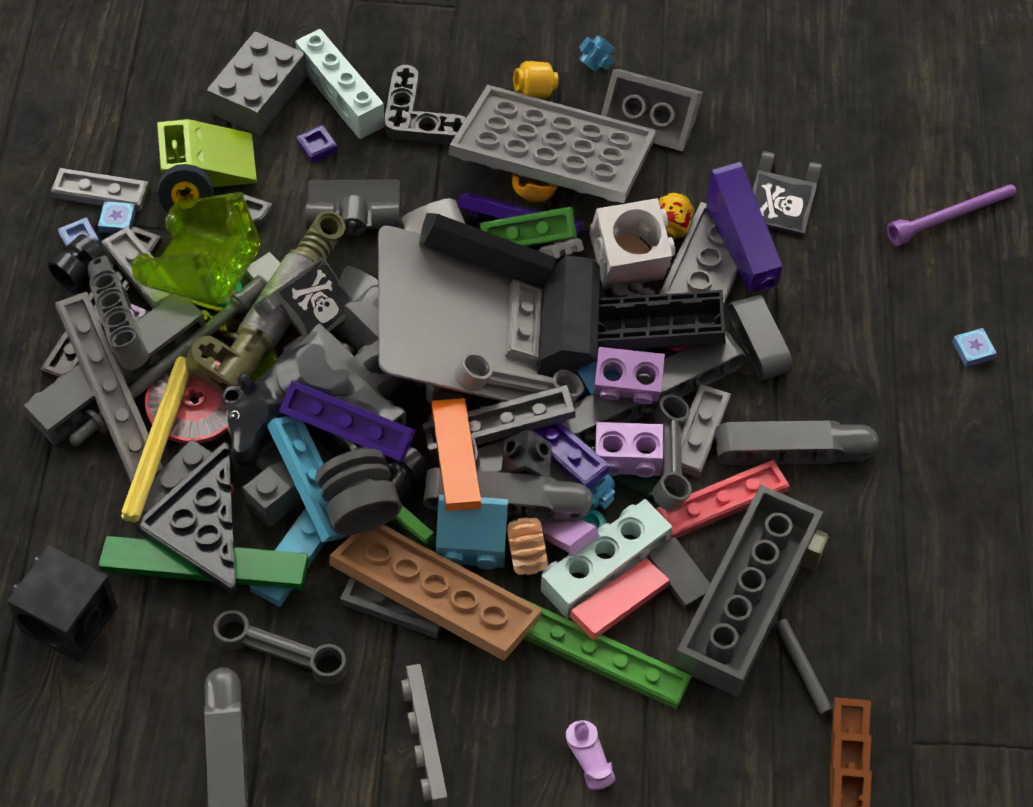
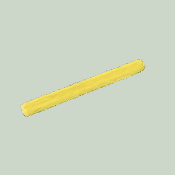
[121,356,191,523]

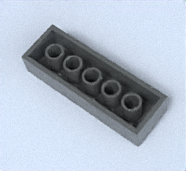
[674,485,823,697]

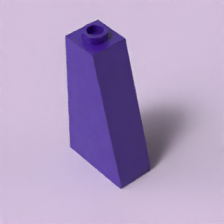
[706,162,783,293]

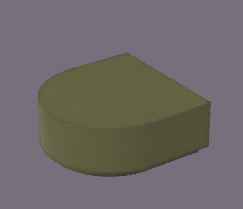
[802,529,829,571]

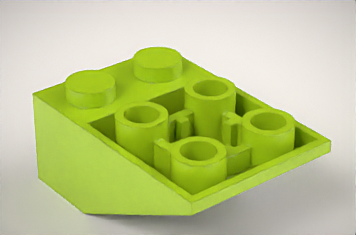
[157,119,257,191]

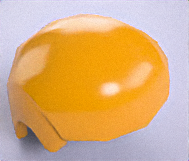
[512,173,558,203]

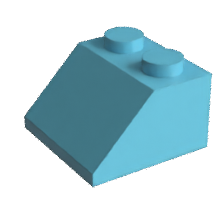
[436,494,508,570]

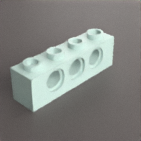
[295,29,385,139]
[541,499,672,619]

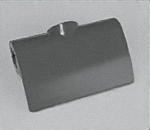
[306,179,400,237]

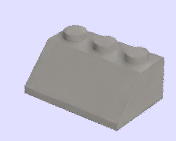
[601,69,703,151]

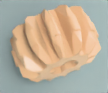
[507,517,548,575]

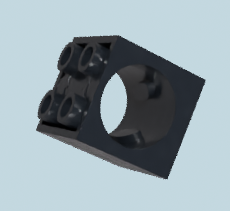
[7,546,118,662]

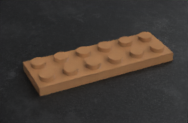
[329,525,542,661]

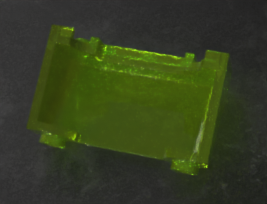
[131,192,259,305]

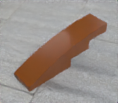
[830,697,872,807]

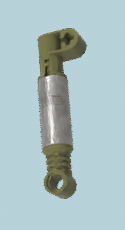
[185,211,345,393]

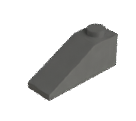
[243,444,335,528]

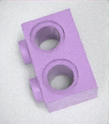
[593,347,665,404]
[595,422,663,477]

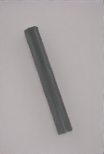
[775,619,833,716]

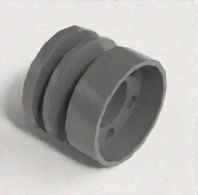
[315,448,402,535]

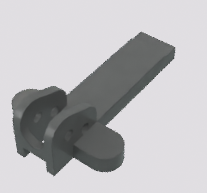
[422,385,576,469]

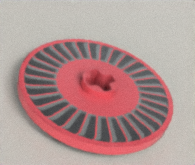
[145,358,229,444]

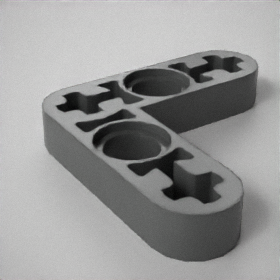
[384,65,466,144]

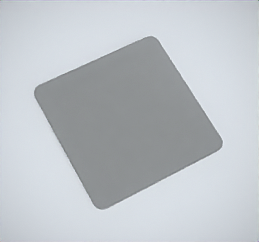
[378,226,563,402]

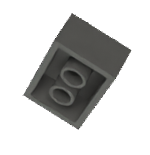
[207,31,307,136]

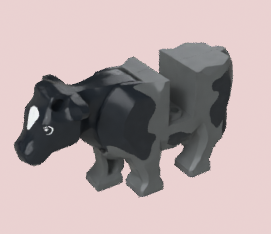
[221,284,466,466]

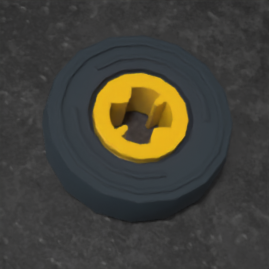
[157,164,214,219]

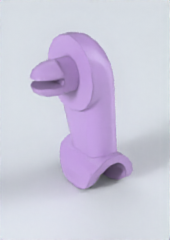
[566,720,615,790]

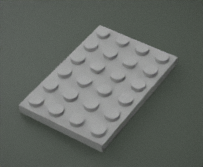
[448,85,656,203]

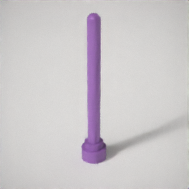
[887,184,1016,246]

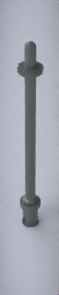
[69,275,268,446]

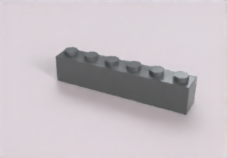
[24,290,206,446]

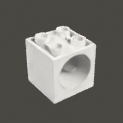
[589,198,675,290]

